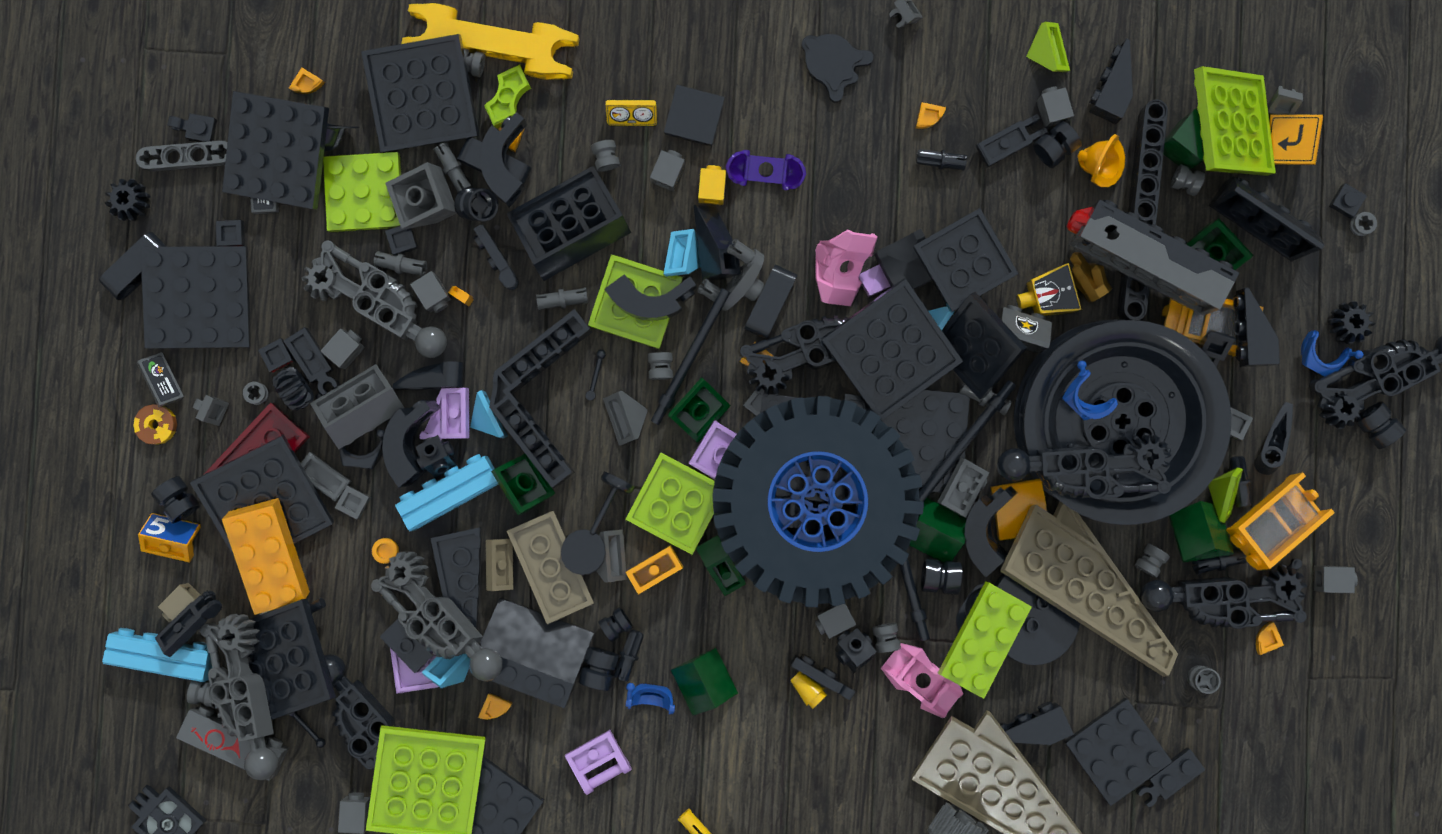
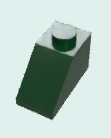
[696,535,746,596]

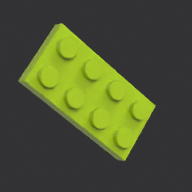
[938,581,1032,699]

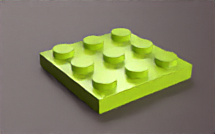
[323,152,401,232]
[588,254,683,350]
[625,453,715,555]

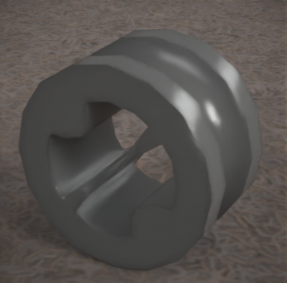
[1349,212,1377,236]
[243,382,269,405]

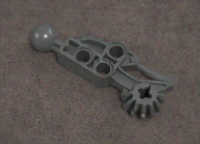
[301,240,447,358]
[371,552,502,682]
[200,614,278,780]

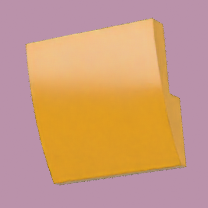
[991,479,1047,540]

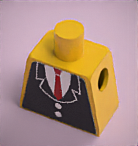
[1016,263,1081,316]

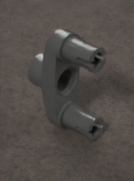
[697,239,764,311]

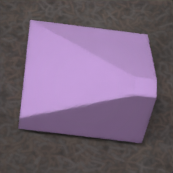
[859,265,891,298]

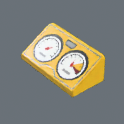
[606,100,657,126]

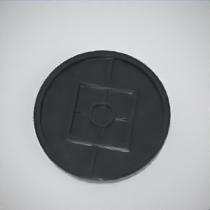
[994,573,1080,665]

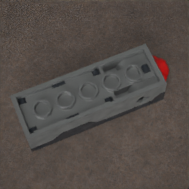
[1067,200,1239,316]

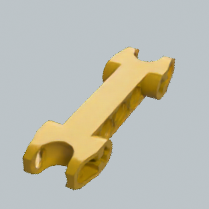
[401,3,579,80]

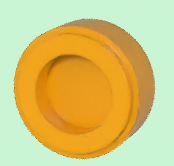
[372,538,399,564]

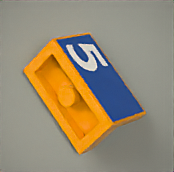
[138,513,201,563]

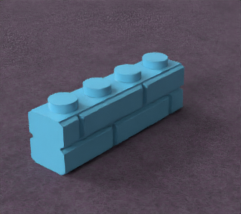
[395,454,499,531]
[102,628,212,682]

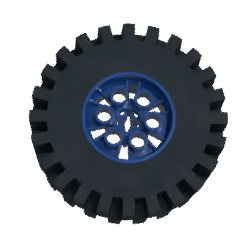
[713,396,924,607]

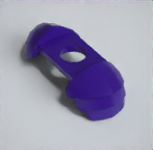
[726,150,806,190]

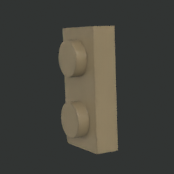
[486,539,513,591]

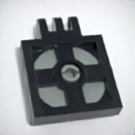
[128,785,207,834]

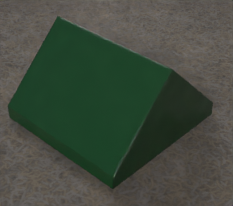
[1163,109,1204,170]
[1186,218,1254,270]
[668,377,731,443]
[491,454,555,515]
[909,498,967,563]
[1169,501,1234,563]
[671,647,738,716]

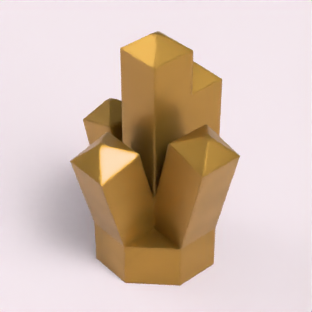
[1070,252,1112,302]

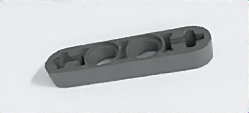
[136,141,228,172]

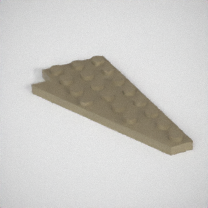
[1000,501,1178,677]
[912,710,1082,834]

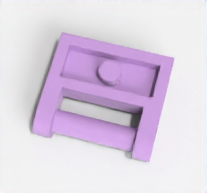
[565,730,632,795]

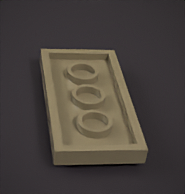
[507,511,594,624]

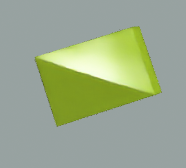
[1026,22,1070,72]
[1208,468,1243,523]

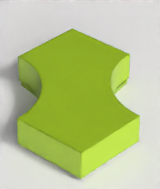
[484,65,531,129]

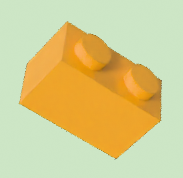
[625,545,683,594]

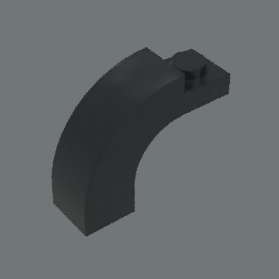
[480,112,527,208]
[604,274,697,321]
[382,400,440,488]
[965,486,1018,577]

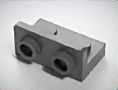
[937,458,989,517]

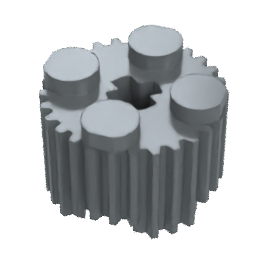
[927,802,989,834]

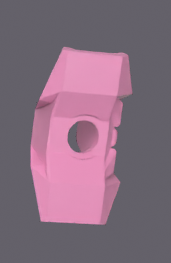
[815,230,877,306]
[881,643,963,718]

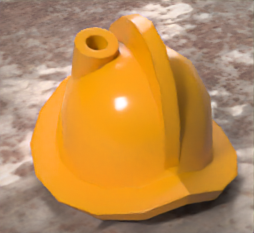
[1078,134,1125,187]

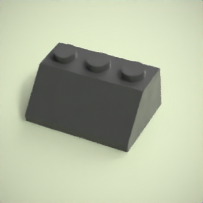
[310,364,404,449]

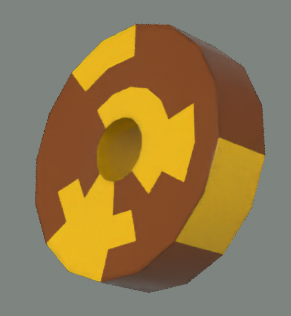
[133,404,177,445]

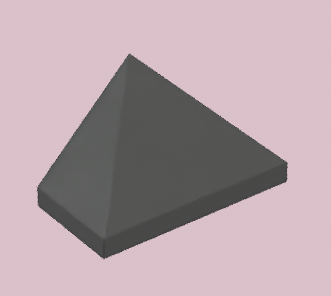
[603,391,648,446]
[596,530,627,582]

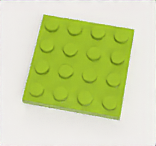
[1194,66,1276,176]
[366,725,485,834]

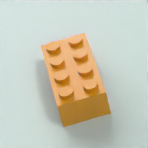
[222,498,310,615]

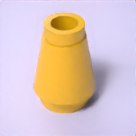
[790,671,827,709]

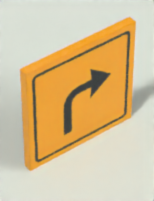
[1269,115,1323,165]

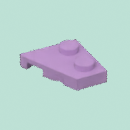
[420,388,469,439]

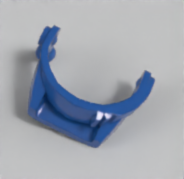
[1301,330,1364,377]
[1062,361,1118,420]
[626,683,675,715]

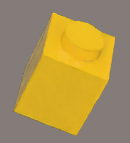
[698,165,726,205]

